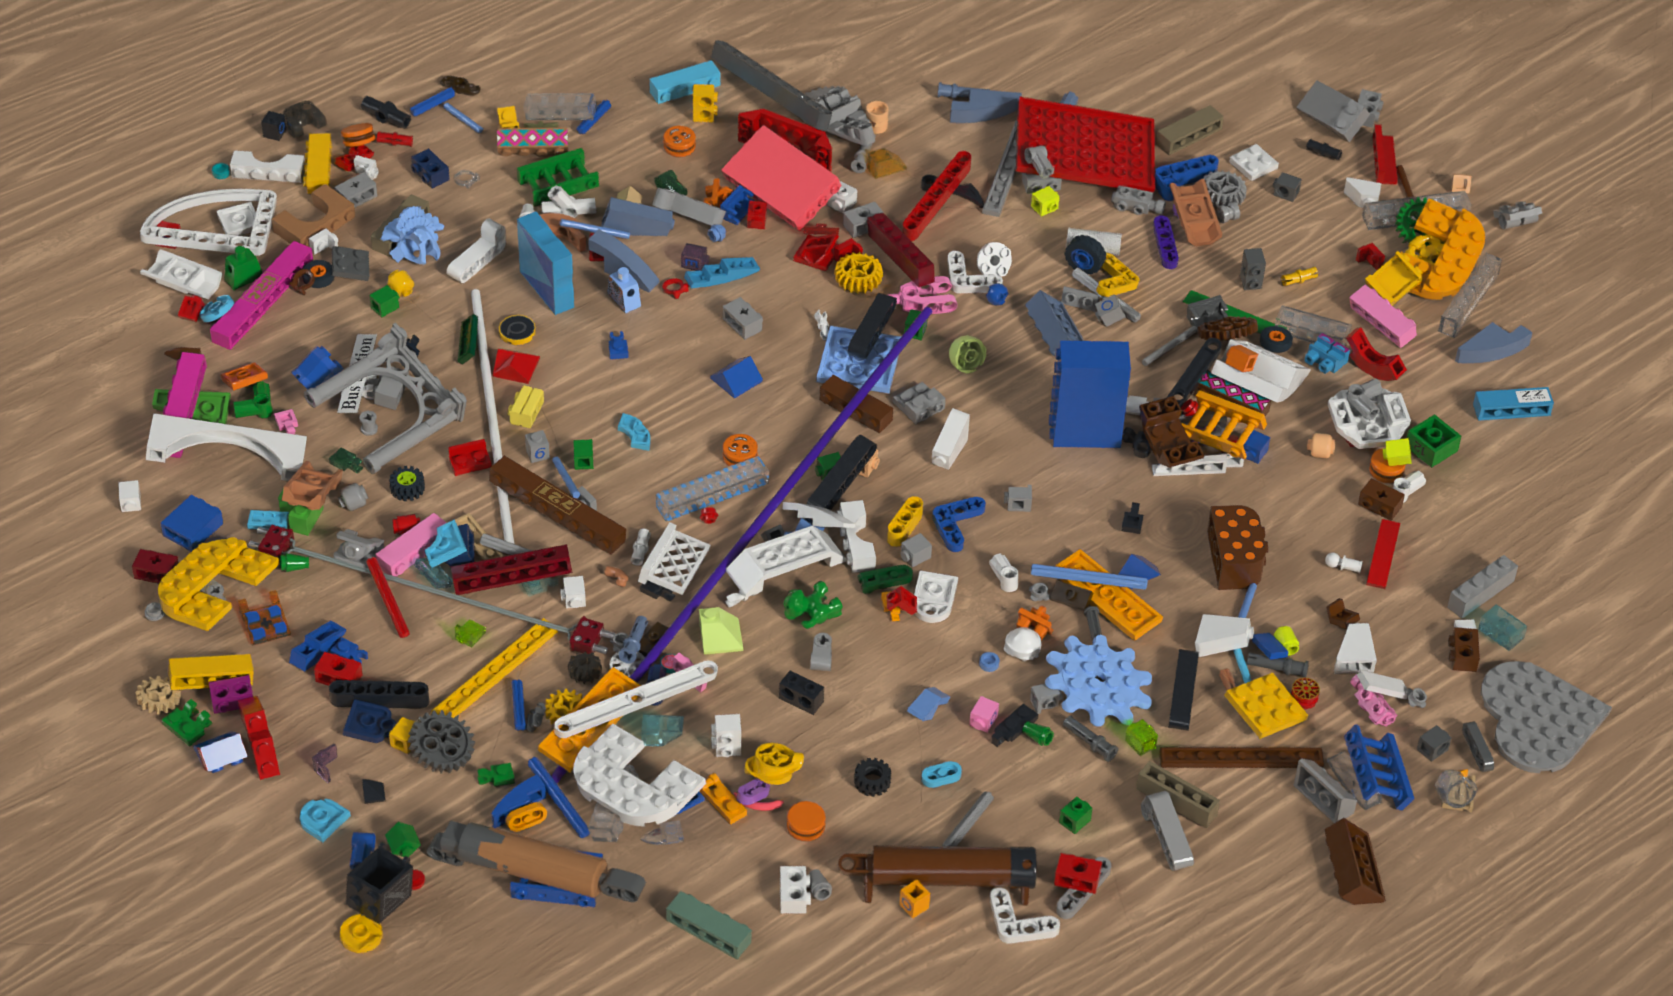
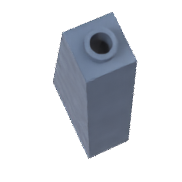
[601,197,675,236]

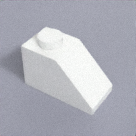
[1344,178,1381,210]

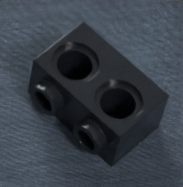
[779,670,824,715]

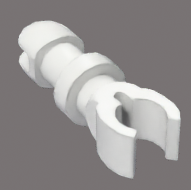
[814,309,829,340]
[725,590,760,607]

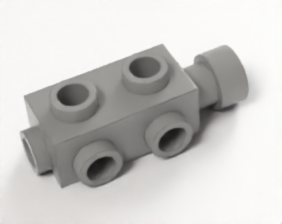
[1111,186,1166,215]

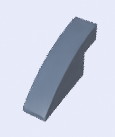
[950,89,1022,123]
[589,229,659,293]
[1455,322,1533,363]

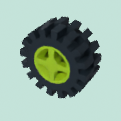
[389,466,425,501]

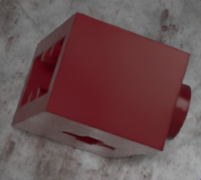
[132,549,179,584]

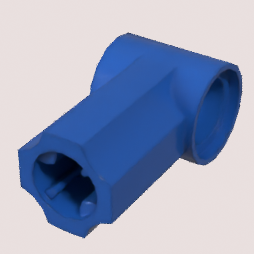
[350,832,376,870]

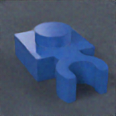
[608,331,628,359]
[330,637,368,665]

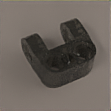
[283,101,327,139]

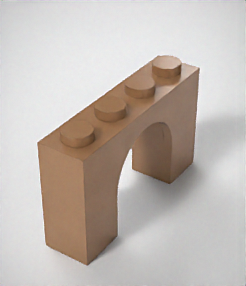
[272,184,355,247]

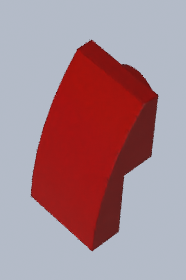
[335,145,374,172]

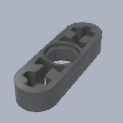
[1462,721,1494,772]

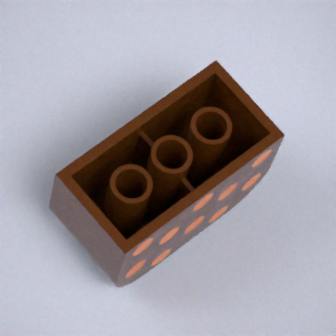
[1207,505,1268,590]

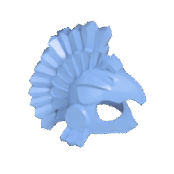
[381,206,444,265]

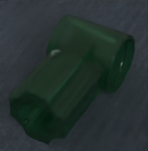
[654,170,688,196]

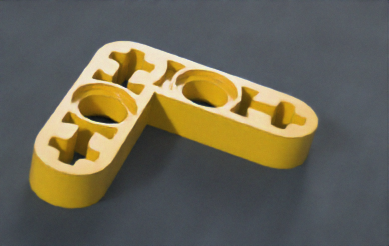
[1096,253,1140,297]

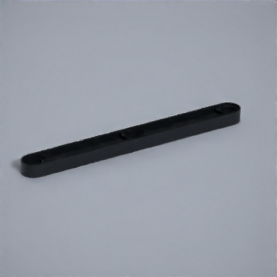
[1133,338,1222,458]

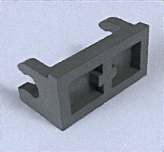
[1187,295,1228,329]

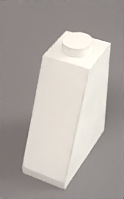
[932,408,970,470]
[1195,614,1254,657]
[1334,623,1377,674]

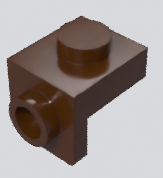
[1326,598,1360,629]

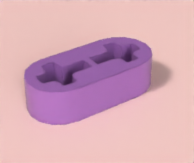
[736,779,771,805]

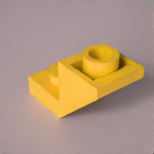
[497,106,520,128]

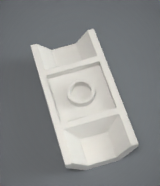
[140,249,222,299]

